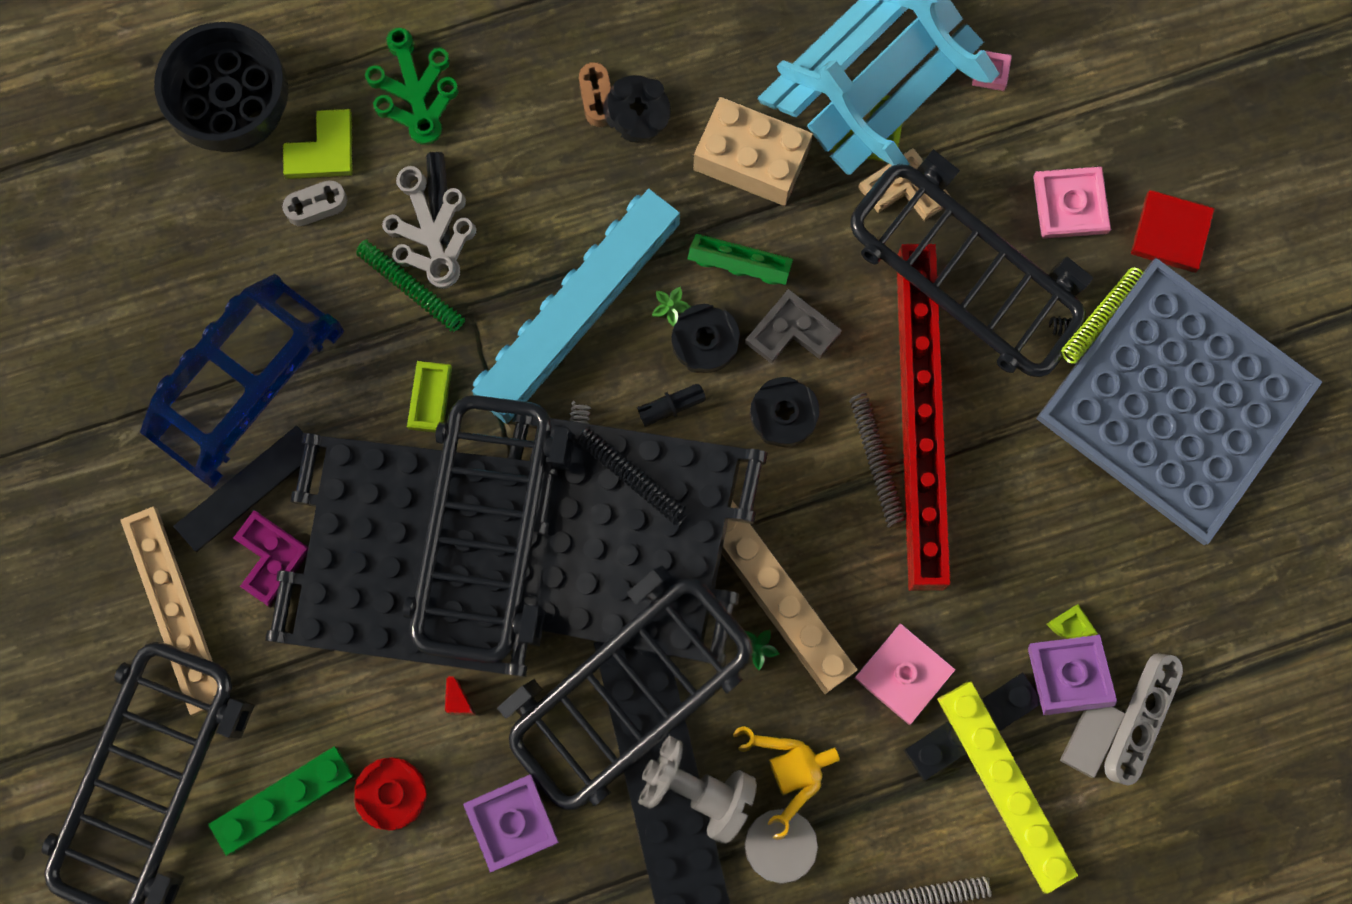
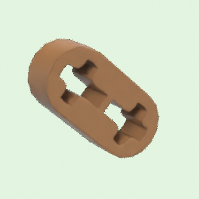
[579,63,611,127]

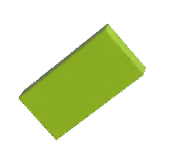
[407,361,452,433]

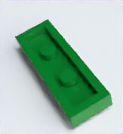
[688,234,793,285]

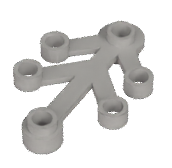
[382,166,476,288]

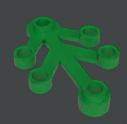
[365,28,459,145]

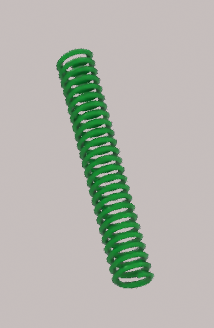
[356,239,465,332]

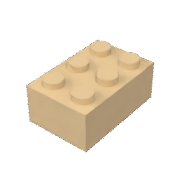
[693,97,813,206]

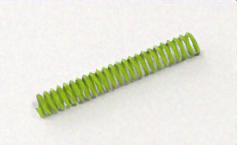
[1061,268,1144,364]

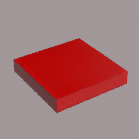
[1131,190,1215,273]

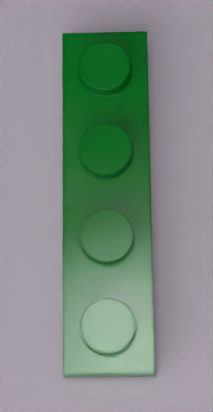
[208,746,355,856]

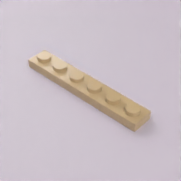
[120,506,217,716]

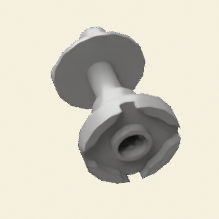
[639,736,756,843]

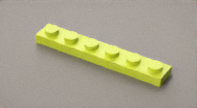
[938,682,1078,894]

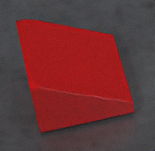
[445,676,476,716]

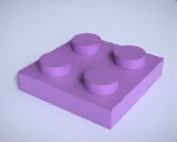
[1028,635,1117,715]
[463,774,559,872]

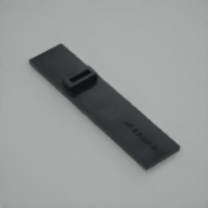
[174,425,319,553]

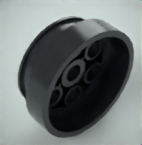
[154,22,288,152]

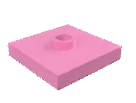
[1033,167,1111,239]
[854,624,955,725]

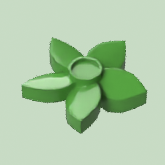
[652,287,690,327]

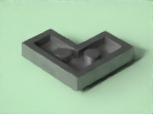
[745,289,842,364]

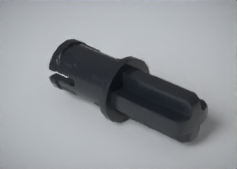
[637,384,706,427]

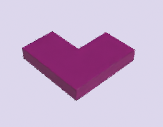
[233,510,309,607]

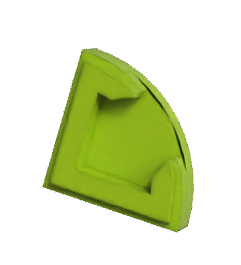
[1047,604,1098,639]

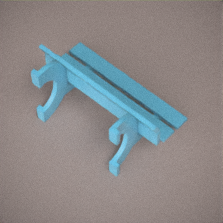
[757,0,1000,175]

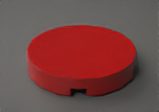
[354,757,427,831]

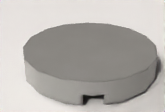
[745,809,818,883]

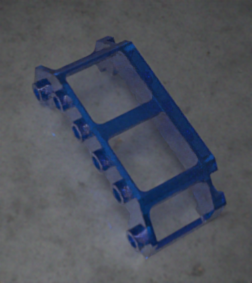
[140,274,344,489]

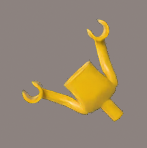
[733,727,840,840]

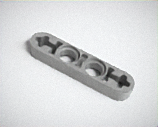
[1104,653,1183,786]

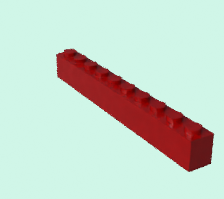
[897,244,950,591]

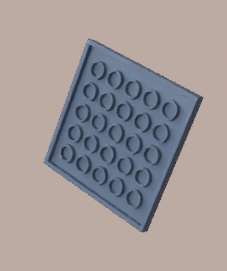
[1036,258,1322,545]

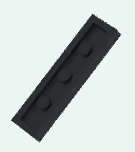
[903,673,1041,781]

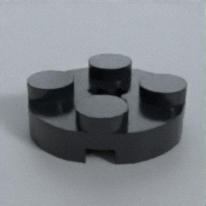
[603,75,671,143]
[671,304,740,373]
[750,377,820,447]

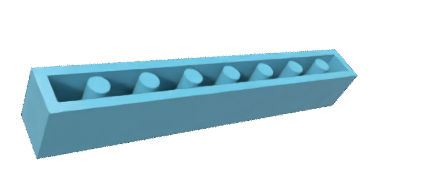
[472,188,680,424]

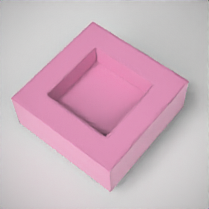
[972,50,1011,91]

